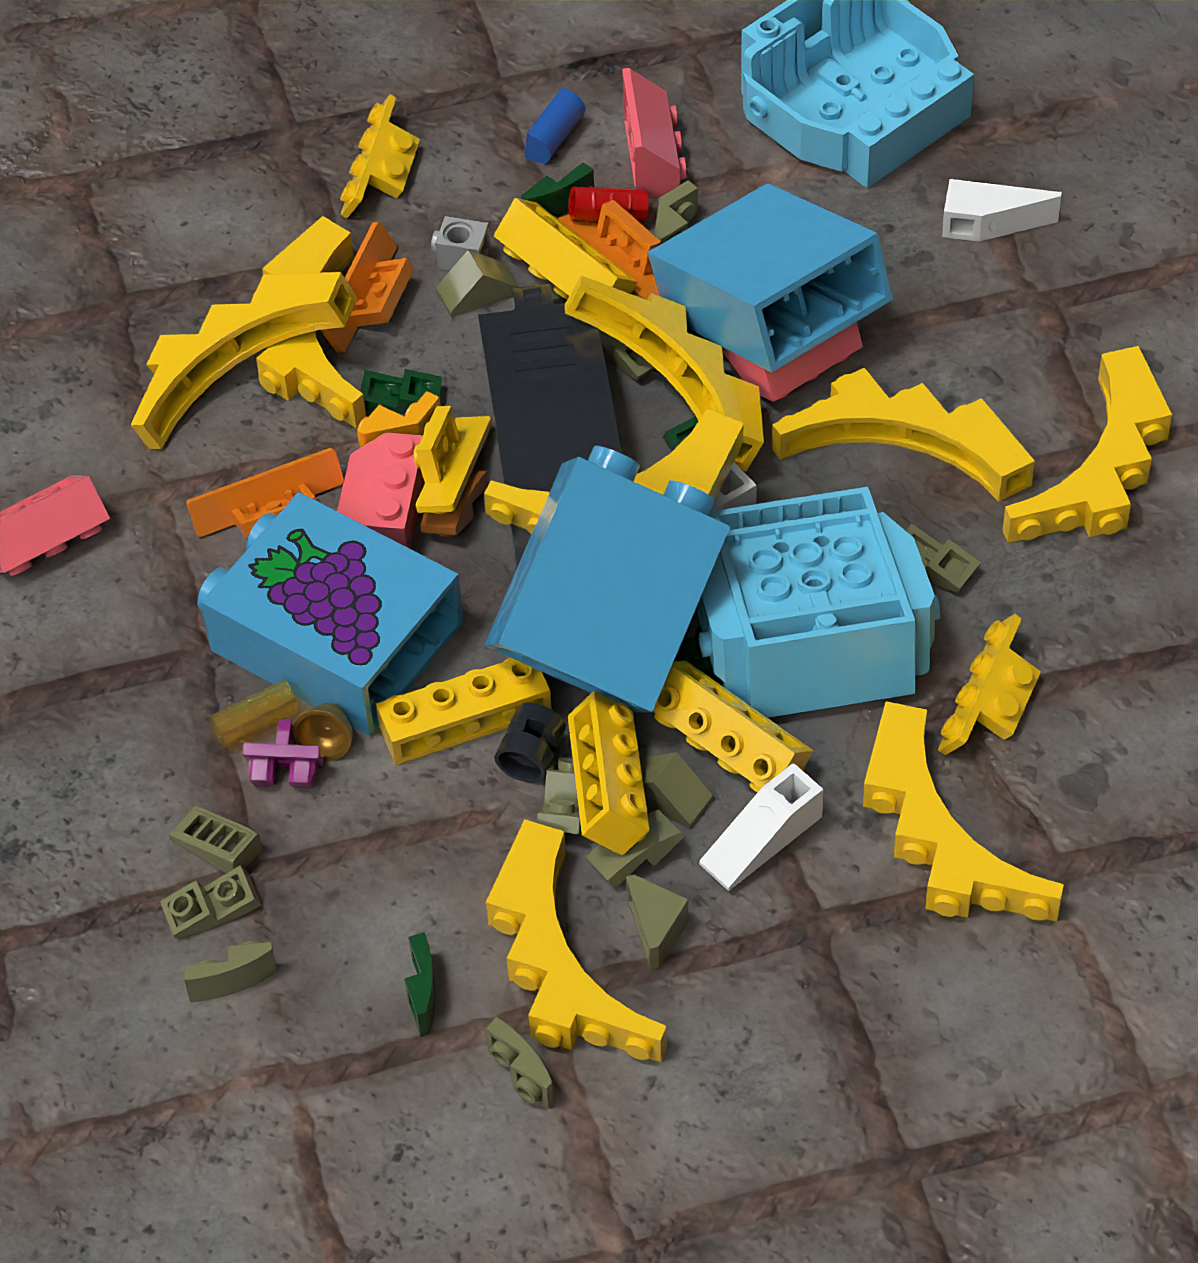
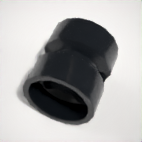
[494,703,566,783]

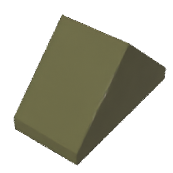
[436,250,519,318]
[640,752,713,829]
[626,875,689,971]

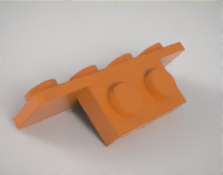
[557,200,662,300]
[321,221,414,353]
[186,448,344,538]

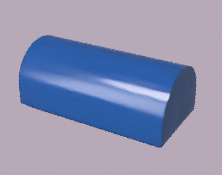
[525,87,586,164]

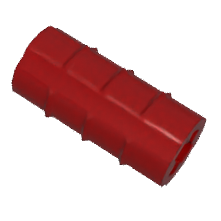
[568,186,649,223]

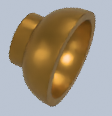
[293,703,352,760]

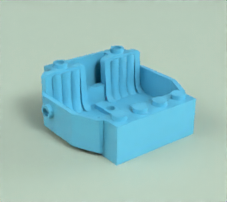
[741,0,974,189]
[697,487,940,718]

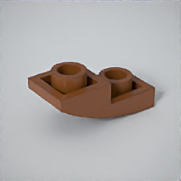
[420,470,489,537]

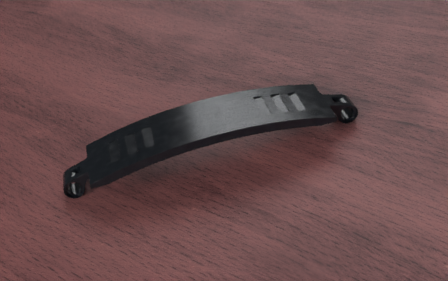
[478,284,622,690]

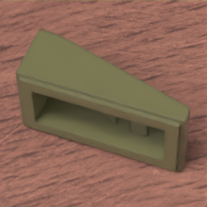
[169,805,263,873]

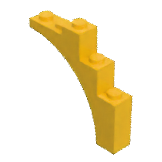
[256,216,366,428]
[131,272,358,449]
[565,275,764,471]
[1003,346,1172,543]
[772,368,1035,502]
[484,409,744,534]
[863,701,1064,922]
[486,819,667,1062]

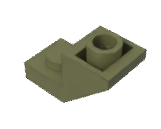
[654,180,698,244]
[537,758,581,834]

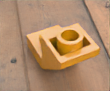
[357,391,441,448]

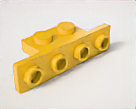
[340,94,420,218]
[414,406,492,514]
[938,614,1041,755]

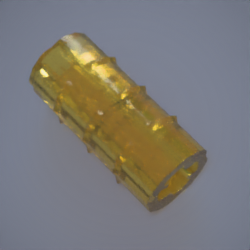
[209,680,300,749]

